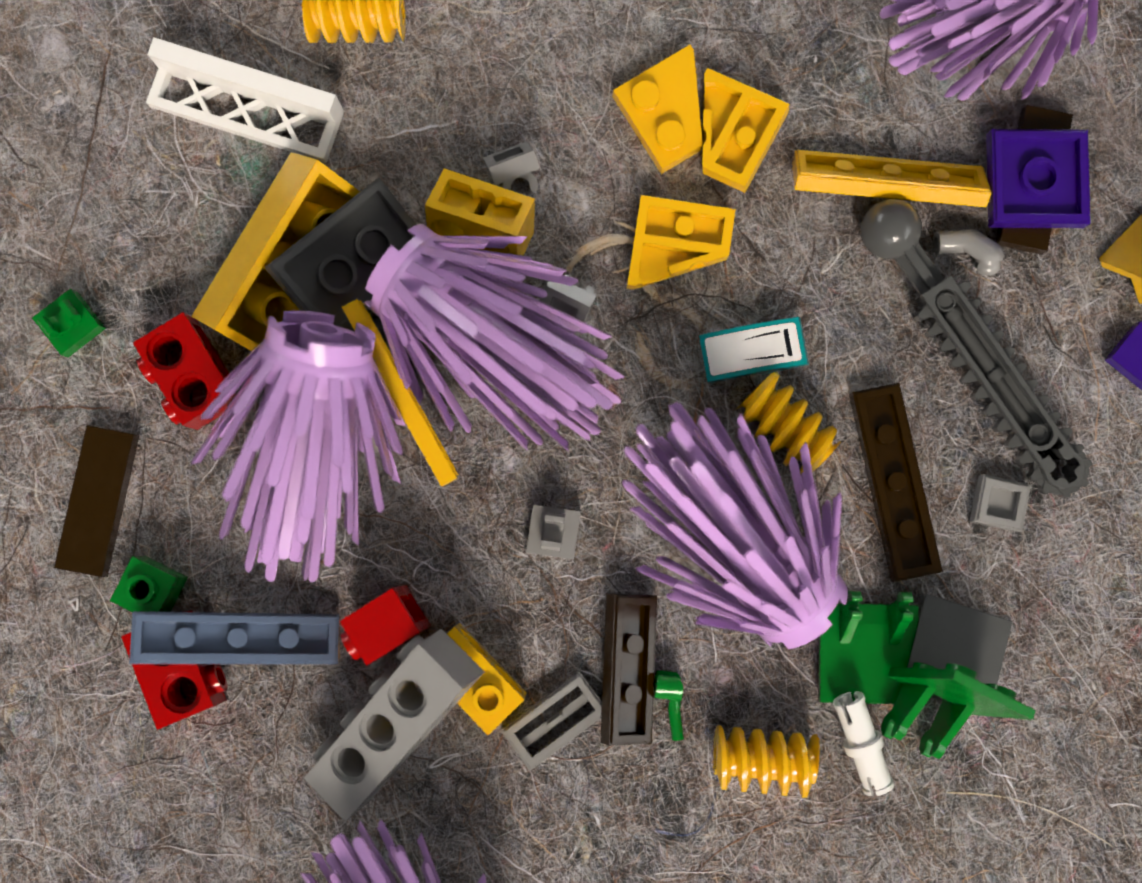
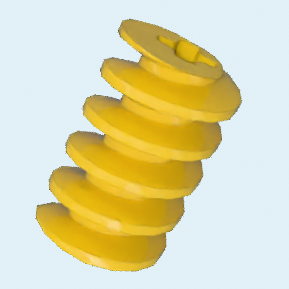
[302,0,406,43]
[735,372,841,473]
[712,725,820,798]

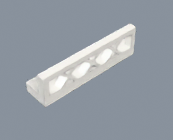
[146,37,345,163]

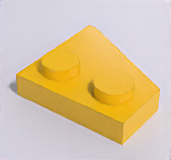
[612,45,703,174]
[702,68,789,193]
[626,195,736,290]

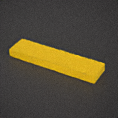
[792,150,991,207]
[342,299,459,487]

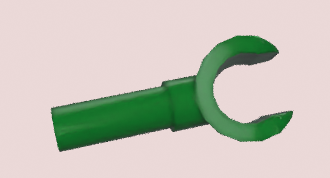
[654,670,684,741]

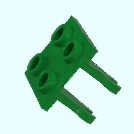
[818,590,919,704]
[881,662,1036,759]

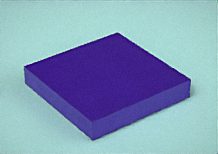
[986,129,1091,228]

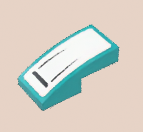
[699,317,809,383]

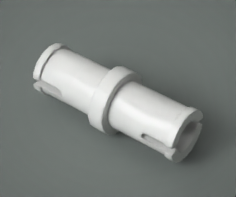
[833,691,894,796]

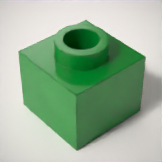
[110,556,188,612]

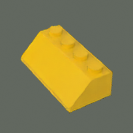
[191,152,360,352]

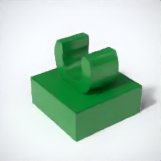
[32,288,106,358]

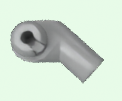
[933,229,1005,276]

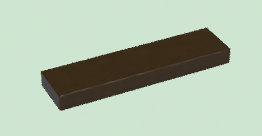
[849,383,943,582]

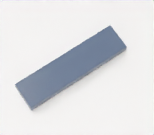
[129,611,339,665]

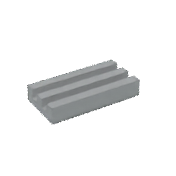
[501,671,602,771]

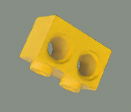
[425,168,535,256]
[447,623,527,735]

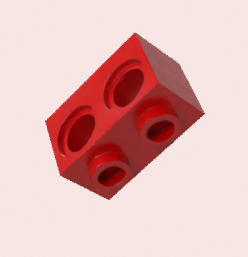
[133,312,236,430]
[339,585,432,666]
[121,610,227,730]

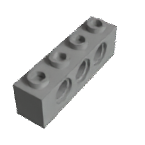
[304,629,485,822]

